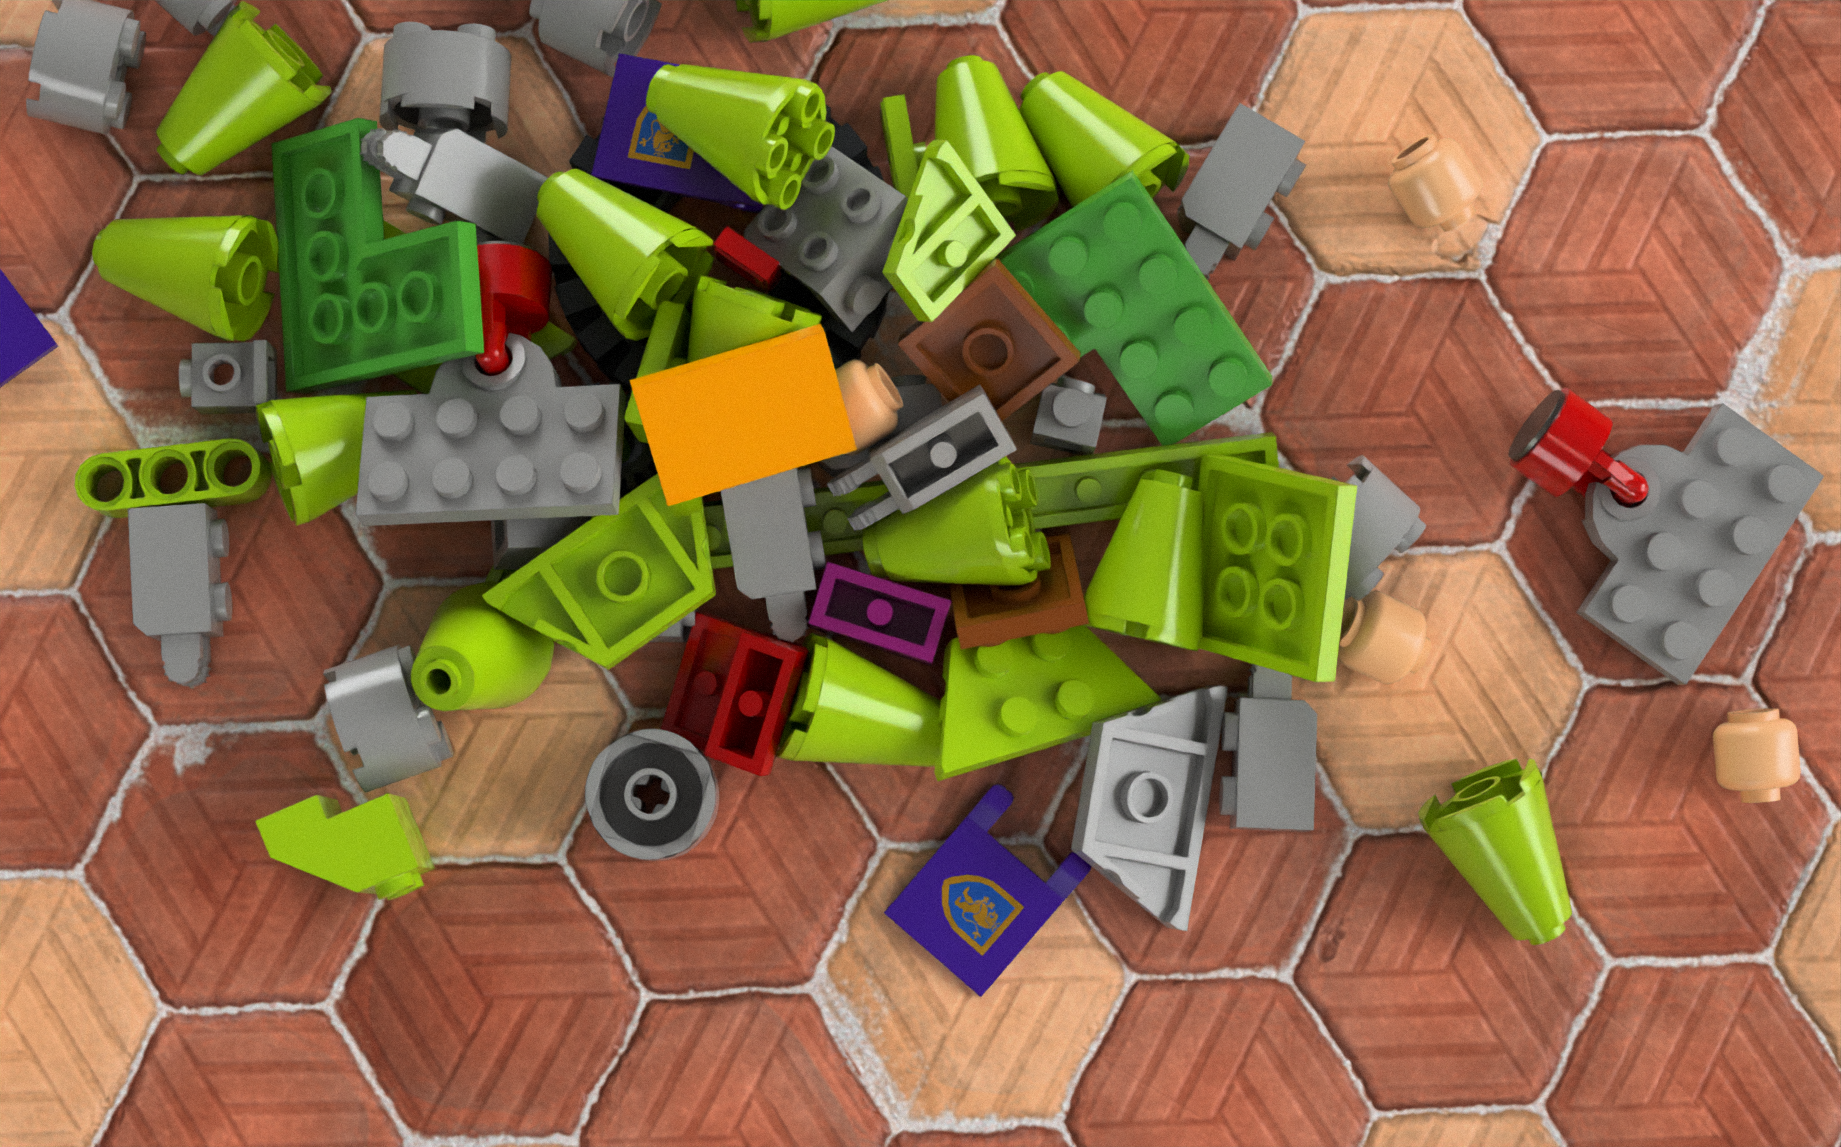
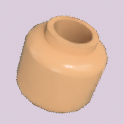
[1388,134,1483,232]
[835,359,903,456]
[1338,590,1431,685]
[1713,708,1801,803]

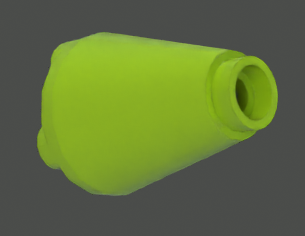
[646,64,835,210]
[863,456,1051,585]

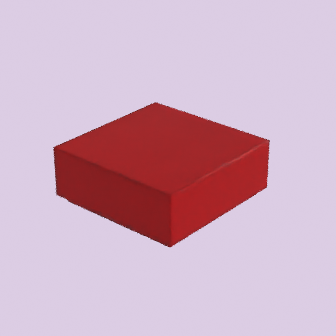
[713,226,782,293]

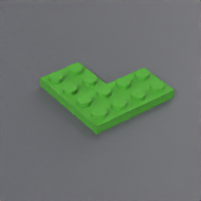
[271,118,484,394]
[990,170,1272,445]

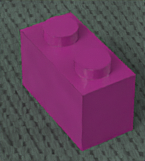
[808,562,951,666]

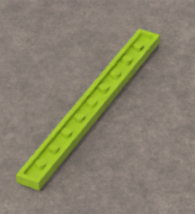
[703,432,1279,569]

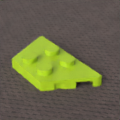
[482,473,716,670]
[934,625,1162,781]

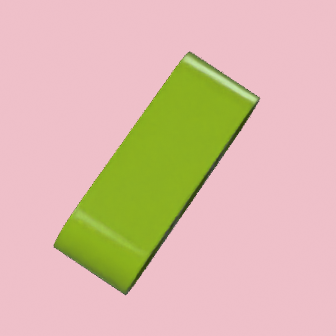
[74,438,272,518]

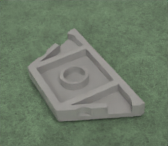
[1071,685,1228,931]

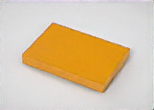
[629,324,857,506]

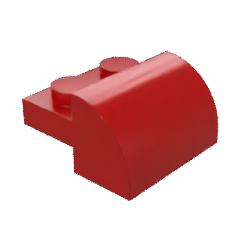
[660,612,809,776]

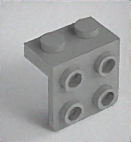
[744,146,908,332]

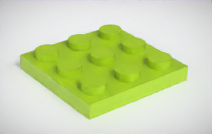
[1198,455,1357,682]

